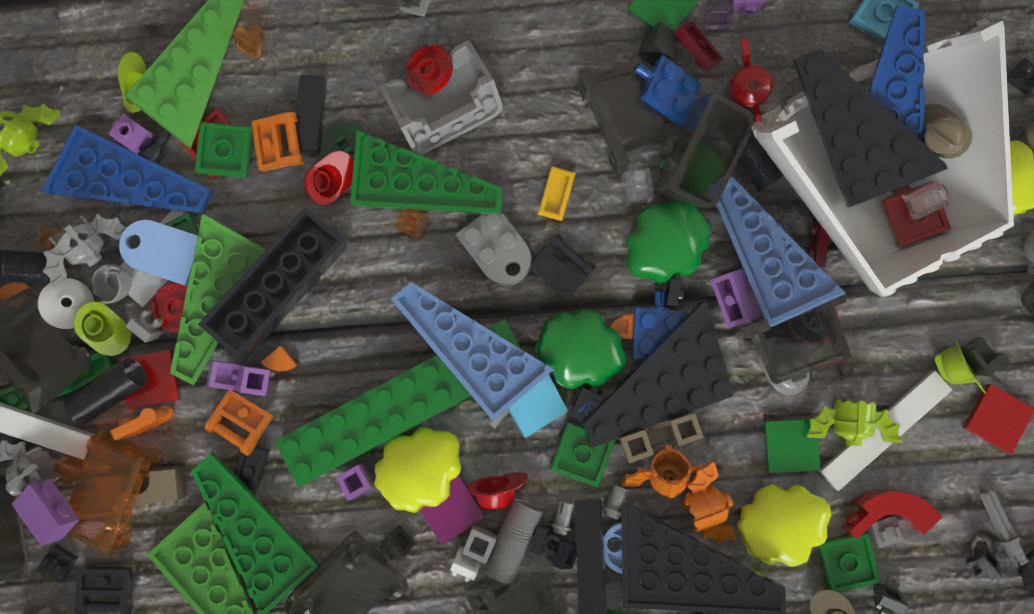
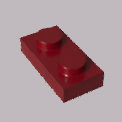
[675,21,724,72]
[806,218,829,268]

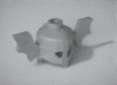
[43,214,127,286]
[0,440,62,496]

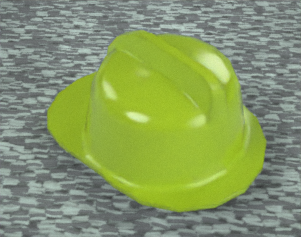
[118,52,147,113]
[73,301,131,356]
[934,338,986,393]

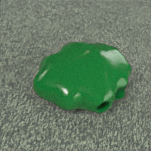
[626,200,711,283]
[535,309,627,389]

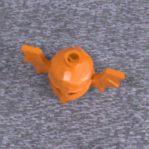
[621,445,703,498]
[680,460,736,544]

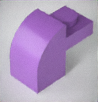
[206,360,270,396]

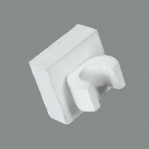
[450,546,481,582]

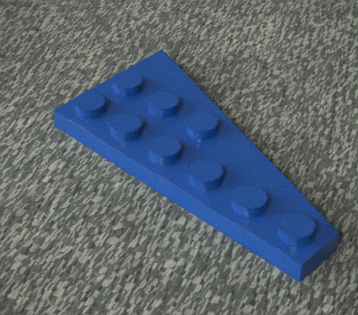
[868,5,925,180]
[40,124,214,214]

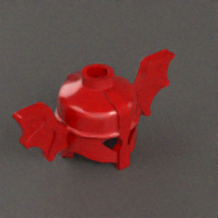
[728,37,774,122]

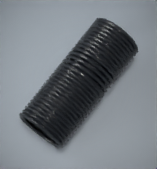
[718,110,784,191]
[0,249,50,285]
[64,358,147,424]

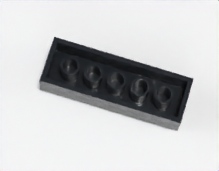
[198,207,348,362]

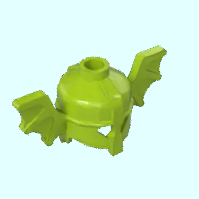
[0,103,61,175]
[806,399,902,446]

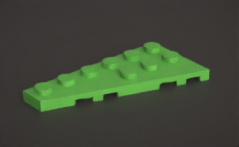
[170,213,266,385]

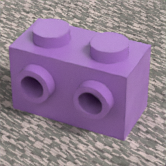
[710,268,764,328]
[11,479,80,546]

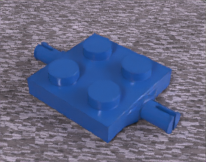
[633,55,707,126]
[631,292,686,360]

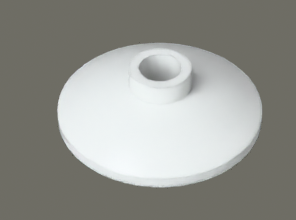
[38,278,94,329]

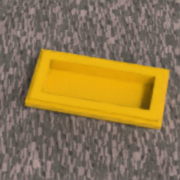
[538,166,576,221]

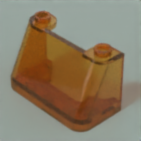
[68,431,162,556]

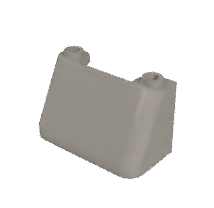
[379,40,503,154]

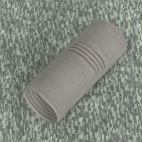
[483,499,543,584]

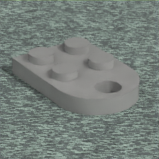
[455,213,532,286]

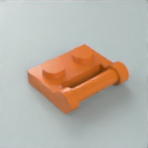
[251,112,304,172]
[204,390,274,456]
[110,405,175,440]

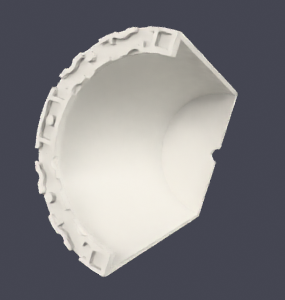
[752,21,1014,297]

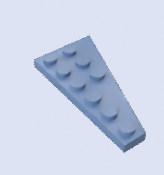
[710,177,845,327]
[391,282,554,421]

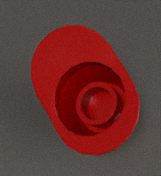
[303,151,354,205]
[468,472,528,510]

